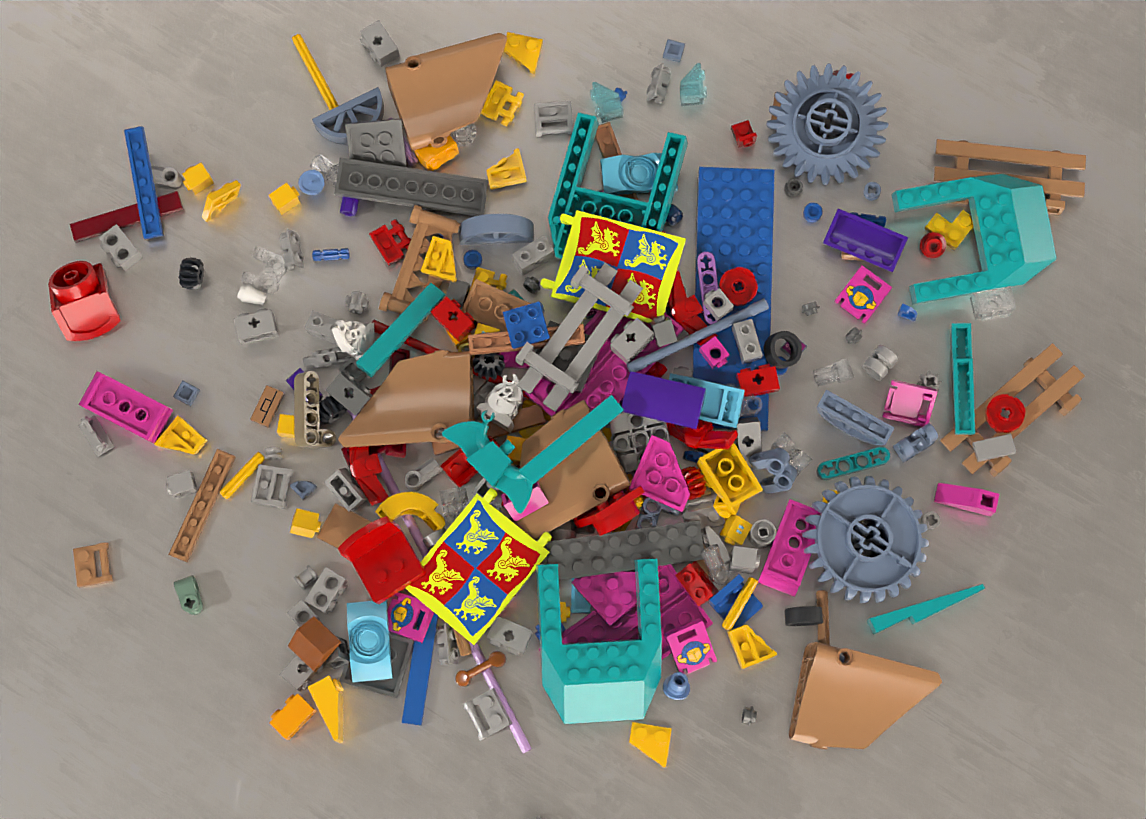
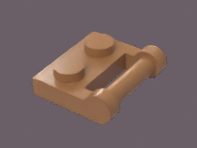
[73,543,113,588]

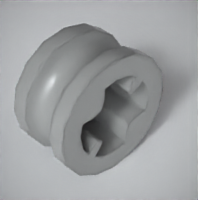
[264,447,282,460]
[921,511,940,530]

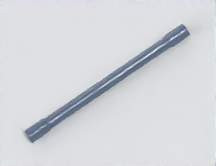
[626,299,769,372]

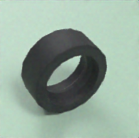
[763,331,802,368]
[784,606,823,626]

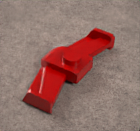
[668,271,718,346]
[666,420,738,450]
[349,446,389,506]

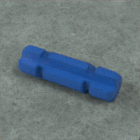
[851,212,886,227]
[312,248,350,261]

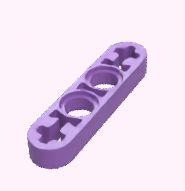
[697,252,721,325]

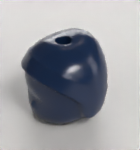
[666,204,683,226]

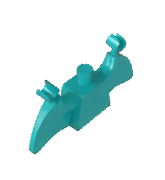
[442,410,533,514]

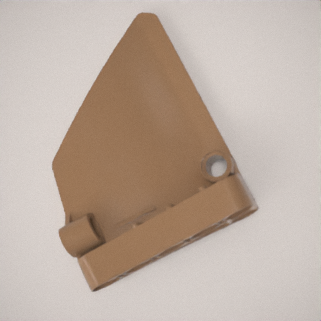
[385,33,507,151]
[338,350,475,448]
[512,400,631,540]
[789,642,942,750]

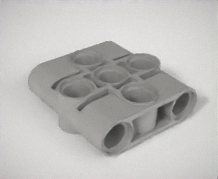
[609,413,672,473]

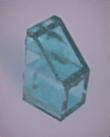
[679,63,707,106]
[589,82,624,123]

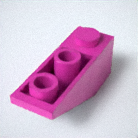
[934,483,1000,517]

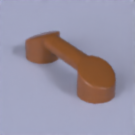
[455,651,506,687]

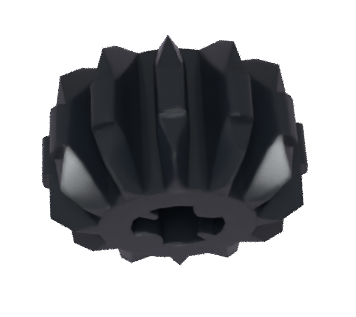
[178,257,204,290]
[472,353,505,381]
[319,395,348,425]

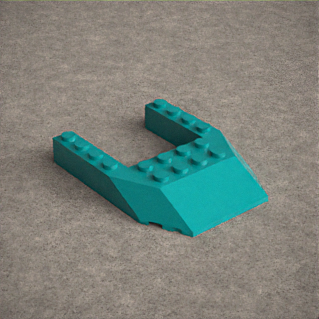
[548,113,688,259]
[891,174,1057,305]
[536,558,662,724]

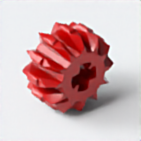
[681,466,707,500]

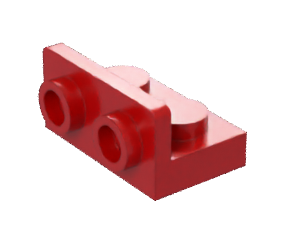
[440,448,478,488]

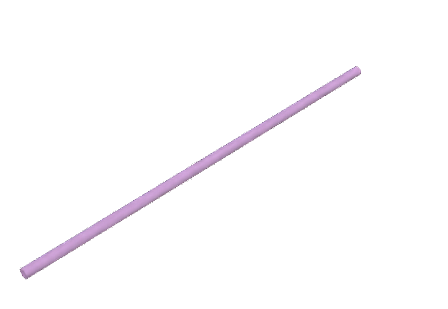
[347,392,532,753]

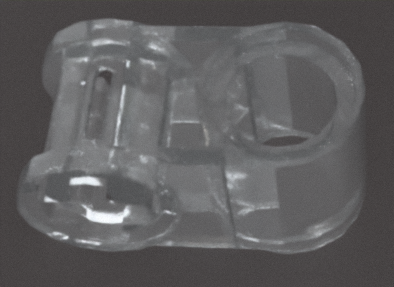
[739,396,762,418]

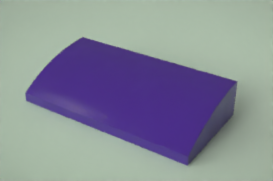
[823,208,908,272]
[622,371,706,429]

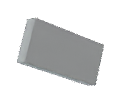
[972,434,1016,462]

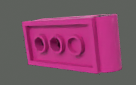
[78,371,173,443]
[758,499,820,597]

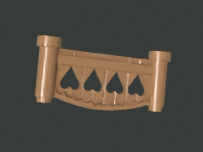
[379,205,461,321]

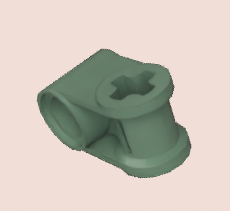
[174,575,203,615]

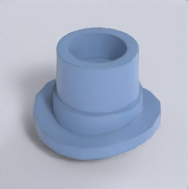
[298,170,324,195]
[663,672,690,700]

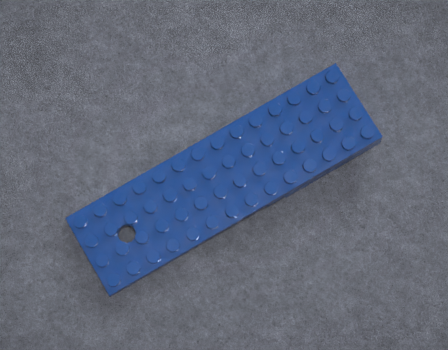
[692,167,775,431]

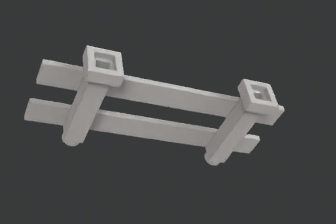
[515,263,643,412]

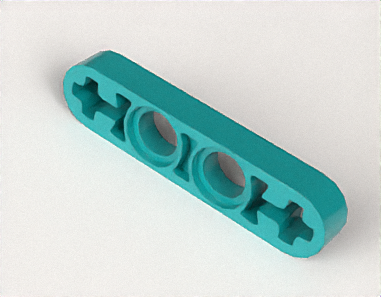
[816,447,890,480]

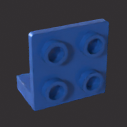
[503,301,550,349]
[708,574,763,629]

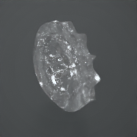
[450,123,476,147]

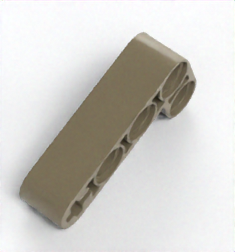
[294,371,336,449]

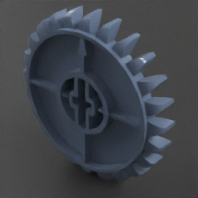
[766,63,889,185]
[802,476,929,604]

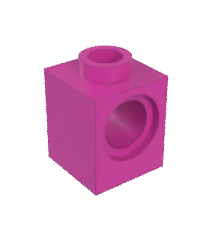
[699,336,729,369]

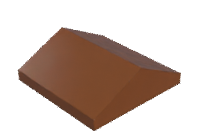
[288,616,342,672]

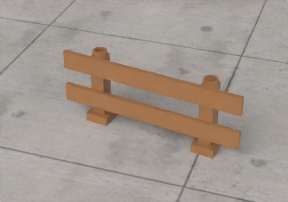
[934,139,1086,215]
[940,343,1085,478]

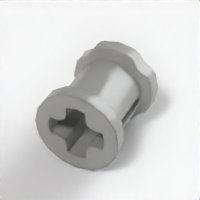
[294,565,319,590]

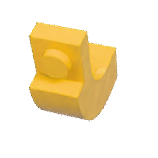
[375,492,447,532]

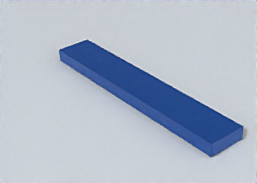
[124,126,164,240]
[402,611,439,726]

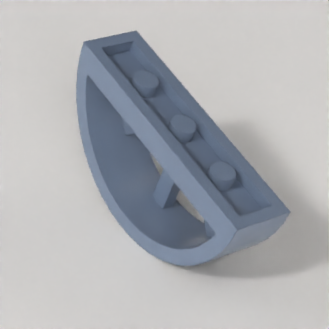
[312,87,384,144]
[459,214,534,245]
[817,390,894,446]

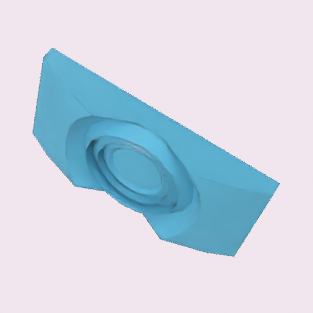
[600,153,678,195]
[669,373,745,428]
[347,600,393,683]

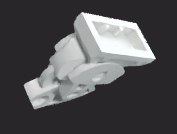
[332,320,374,361]
[476,374,523,433]

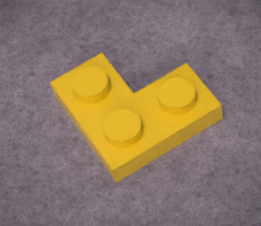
[924,210,973,251]

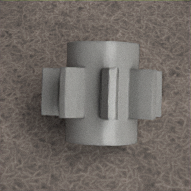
[345,291,369,314]
[916,371,942,392]

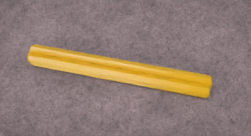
[292,34,339,110]

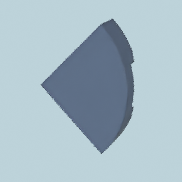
[289,481,317,500]

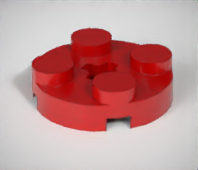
[719,267,758,306]
[985,394,1026,433]

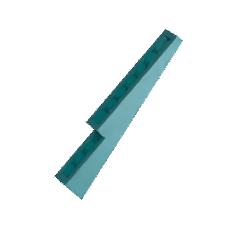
[356,283,445,378]
[951,323,975,435]
[519,395,624,486]
[867,584,985,634]

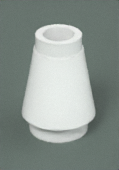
[237,284,267,306]

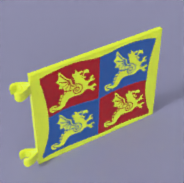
[540,210,686,324]
[405,488,552,645]

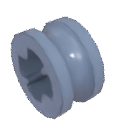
[863,182,881,201]

